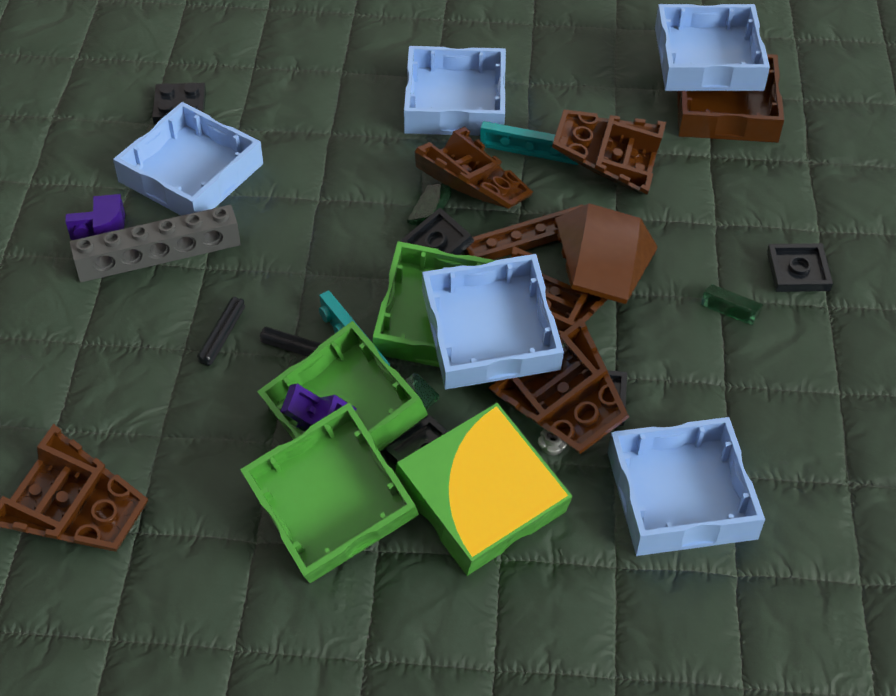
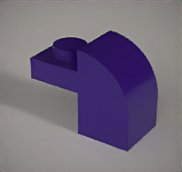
[65,194,125,240]
[280,384,357,431]

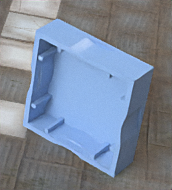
[655,4,770,91]
[404,46,506,136]
[113,102,263,216]
[422,254,564,390]
[608,417,765,556]

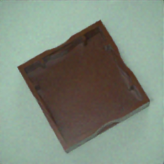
[677,54,784,143]

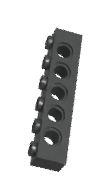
[70,205,241,283]

